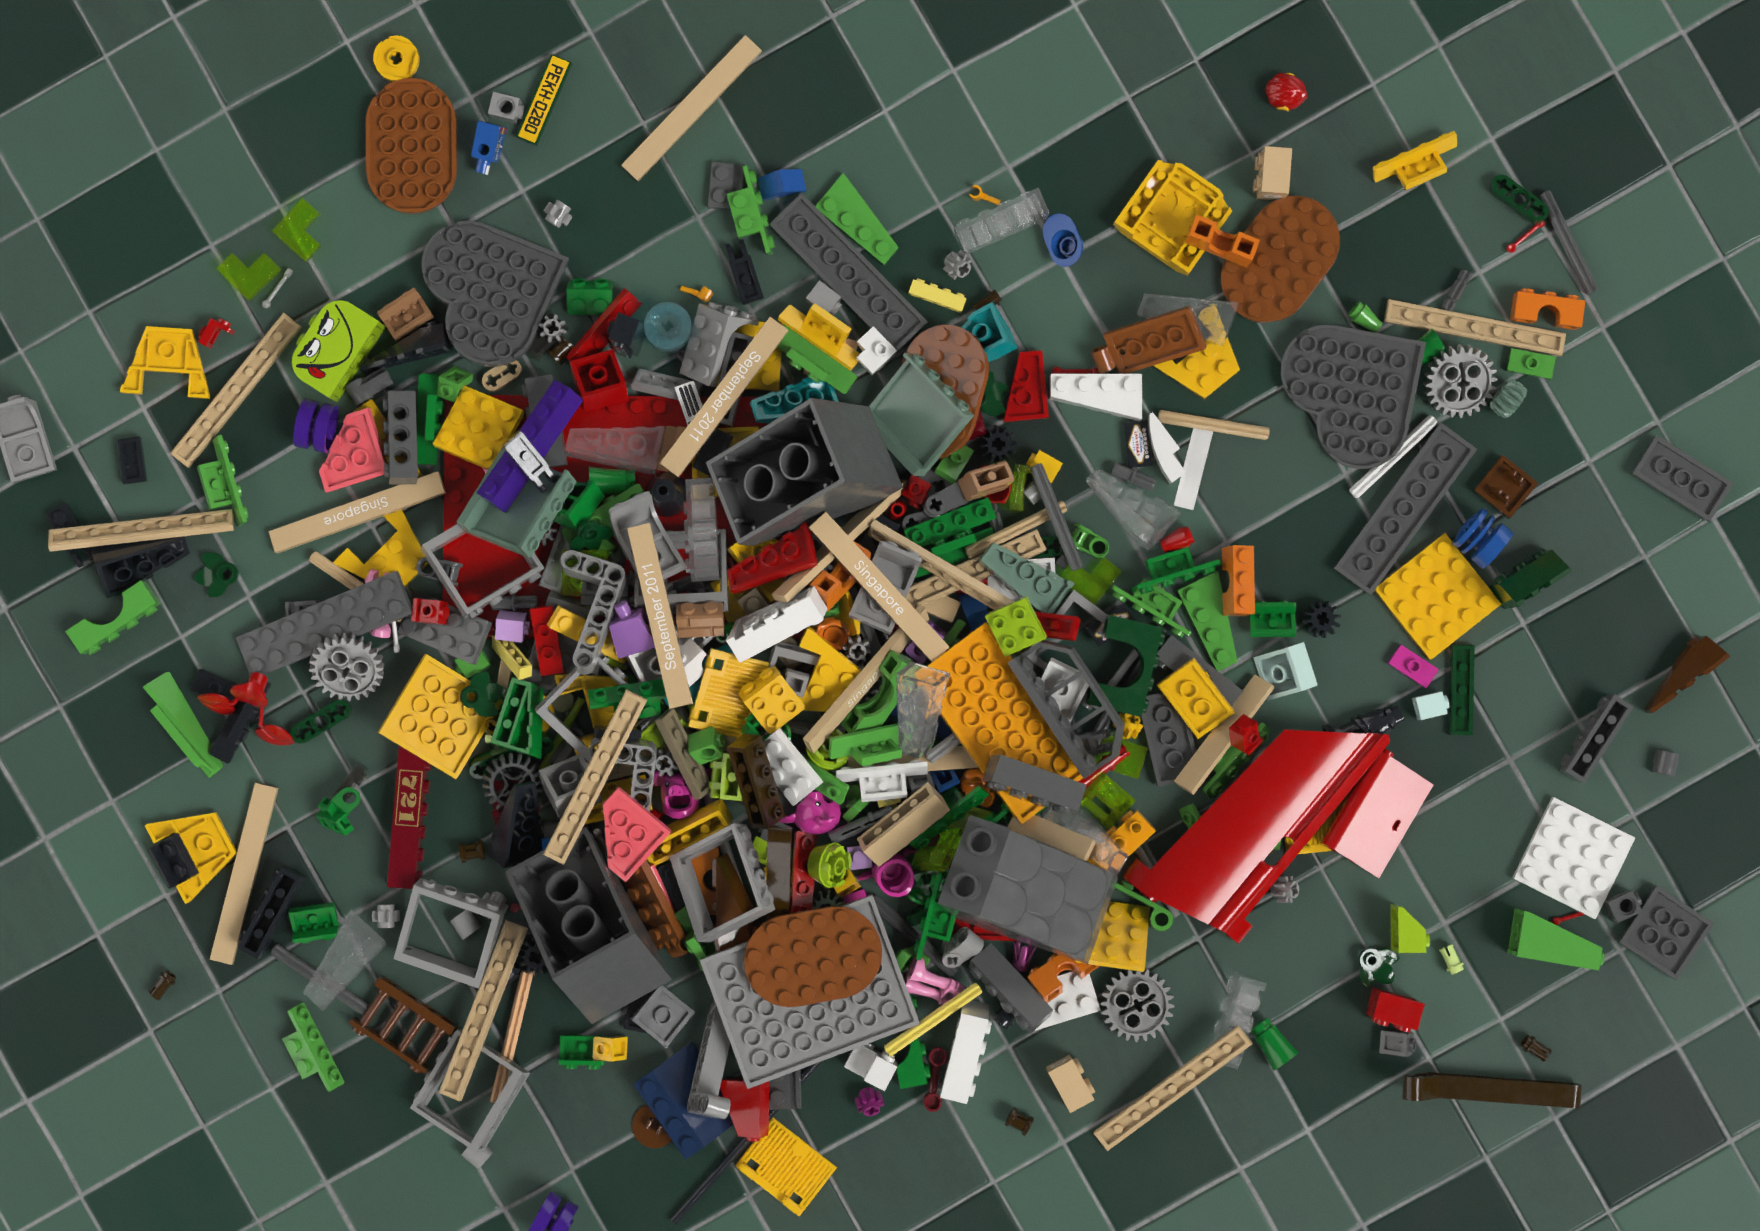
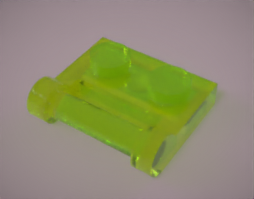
[1008,464,1029,513]
[1080,771,1136,828]

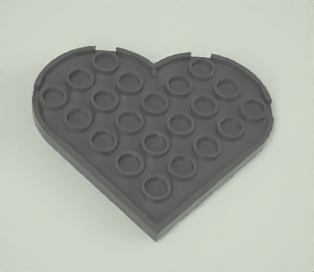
[422,221,569,367]
[1281,325,1426,469]

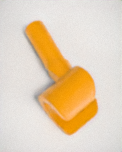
[969,185,1001,205]
[680,286,713,302]

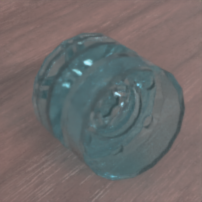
[644,302,693,354]

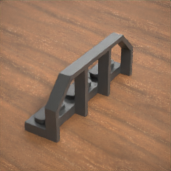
[1008,640,1125,779]

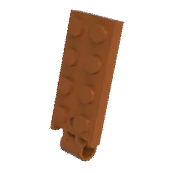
[1090,305,1207,374]
[618,859,689,958]

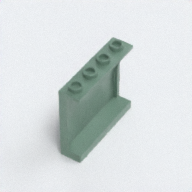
[869,353,974,476]
[457,447,577,558]

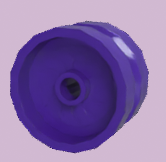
[293,398,339,454]
[528,1191,579,1231]

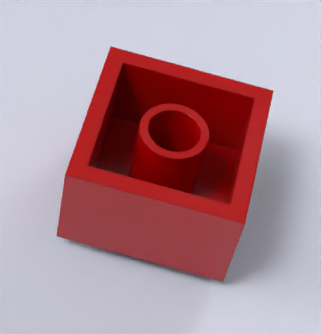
[570,349,628,412]
[1366,987,1425,1033]

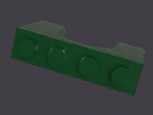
[1085,615,1165,717]

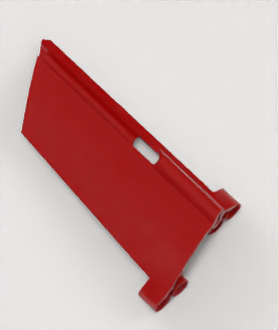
[1122,729,1390,944]

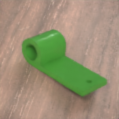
[1114,881,1173,932]

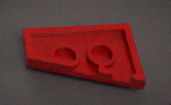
[1003,350,1049,423]

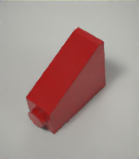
[720,1077,770,1142]

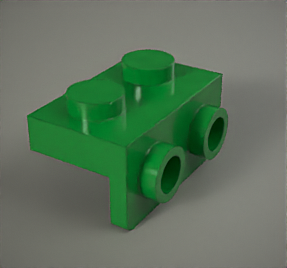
[566,278,614,315]
[1249,601,1297,637]
[288,902,340,944]
[558,1035,607,1070]

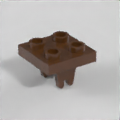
[1473,455,1538,519]

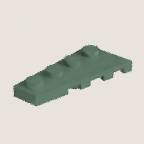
[978,543,1075,613]

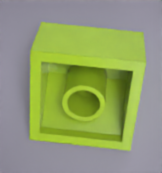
[1390,904,1430,953]

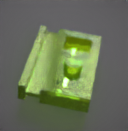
[1096,736,1148,779]

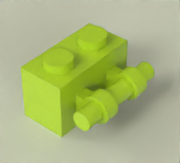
[708,753,743,801]

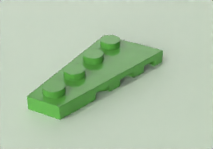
[815,173,898,265]
[1177,571,1238,671]

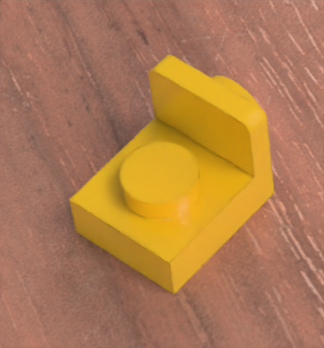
[593,1036,628,1062]

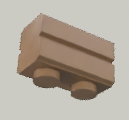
[958,461,1015,501]
[676,601,724,638]

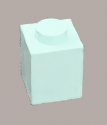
[1412,692,1449,720]

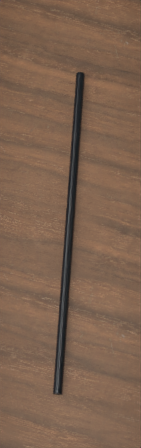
[670,971,904,1225]

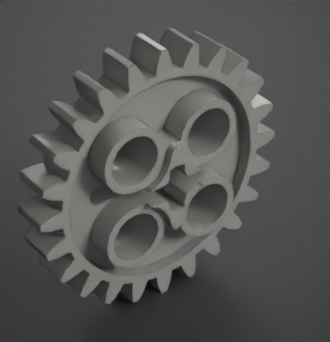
[1423,344,1498,418]
[309,633,385,701]
[1100,968,1175,1042]

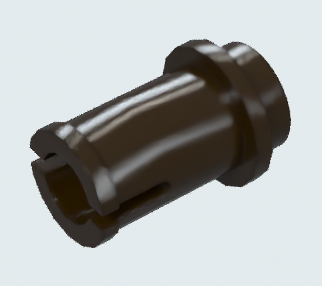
[973,289,1002,310]
[148,970,176,1000]
[1520,1035,1551,1062]

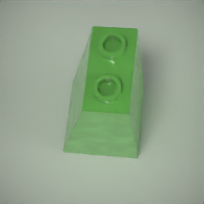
[1508,908,1605,971]

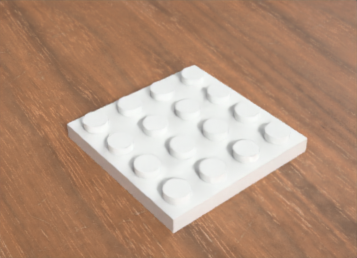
[1512,797,1635,919]

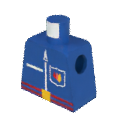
[471,121,507,175]

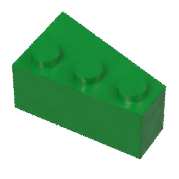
[553,480,605,531]
[490,677,543,759]

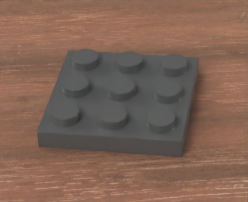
[1617,885,1714,981]

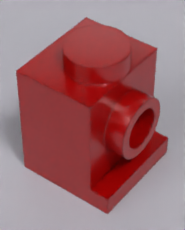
[411,598,449,625]
[1229,714,1263,756]

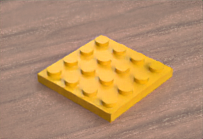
[1374,533,1501,660]
[377,654,503,779]

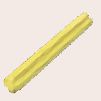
[884,983,982,1056]

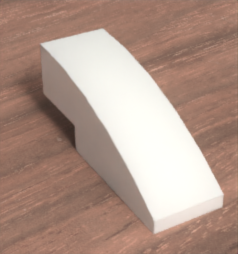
[1147,412,1186,485]

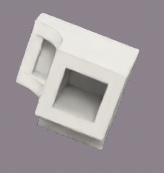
[856,326,897,375]
[679,638,706,687]

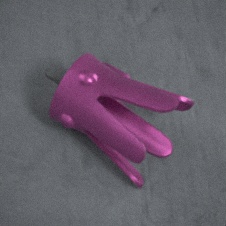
[1012,941,1036,973]

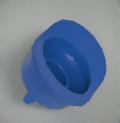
[1043,213,1084,267]

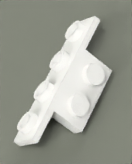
[836,760,928,802]

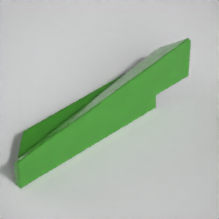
[143,672,223,778]

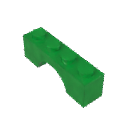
[896,994,931,1089]

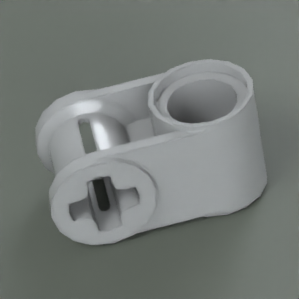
[941,927,984,968]

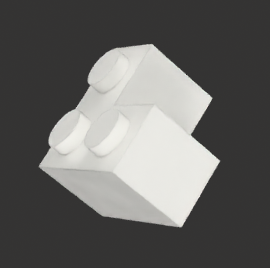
[844,1043,897,1091]

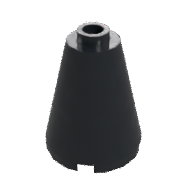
[645,472,690,517]

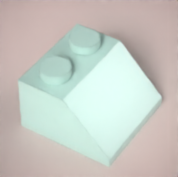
[1253,642,1317,701]

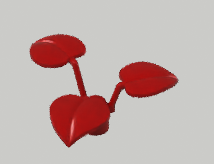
[197,672,295,746]

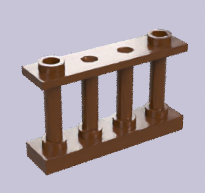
[349,975,458,1074]

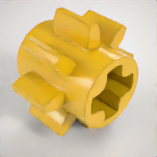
[1113,712,1143,739]

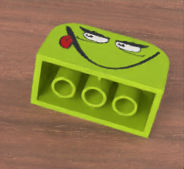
[292,300,386,403]

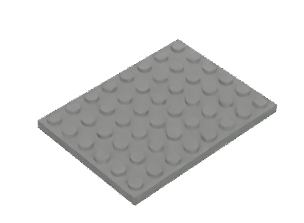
[700,894,920,1089]

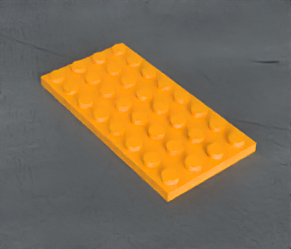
[913,622,1083,824]

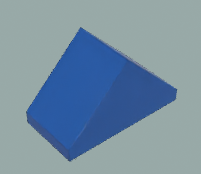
[758,169,806,201]
[958,594,989,633]
[929,769,960,793]

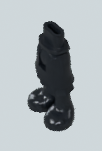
[1322,705,1405,734]

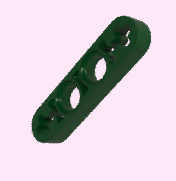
[468,731,554,779]

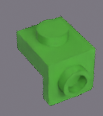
[895,945,930,972]

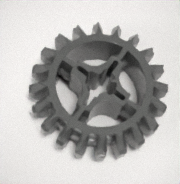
[482,752,544,810]

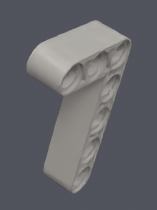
[560,550,626,675]
[589,737,657,812]
[687,1002,730,1119]

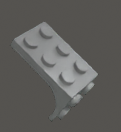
[680,302,759,387]
[0,395,57,483]
[608,491,686,579]
[848,540,923,635]

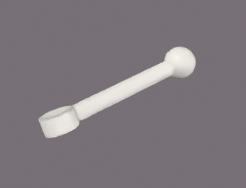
[392,621,400,653]

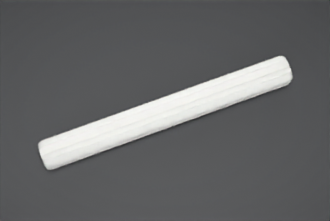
[1349,415,1438,498]

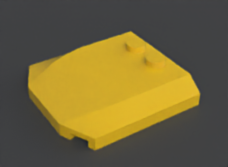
[1113,160,1232,276]

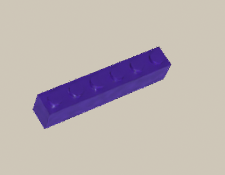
[477,380,583,513]

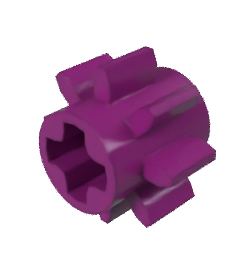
[855,1087,884,1116]

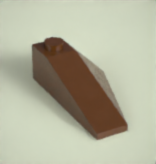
[1644,635,1730,713]
[712,853,760,953]

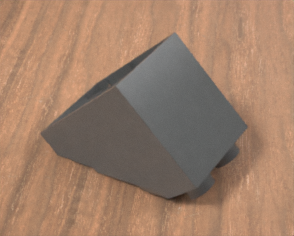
[706,398,903,546]
[938,815,1118,964]
[505,827,672,1024]

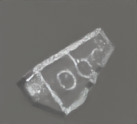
[1086,469,1181,550]

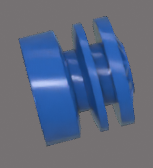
[1452,508,1514,569]

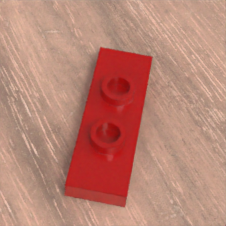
[530,605,564,676]

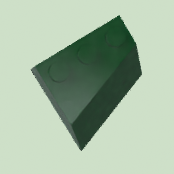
[1490,548,1572,609]

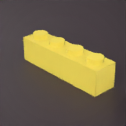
[908,278,967,313]
[492,636,532,680]

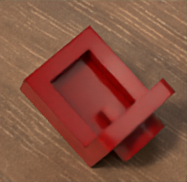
[198,318,235,349]
[901,475,931,510]

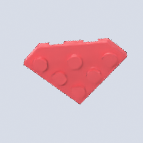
[319,408,387,493]
[603,786,671,882]

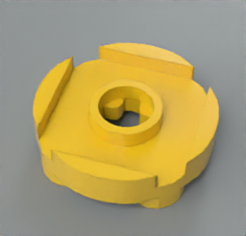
[373,35,420,82]

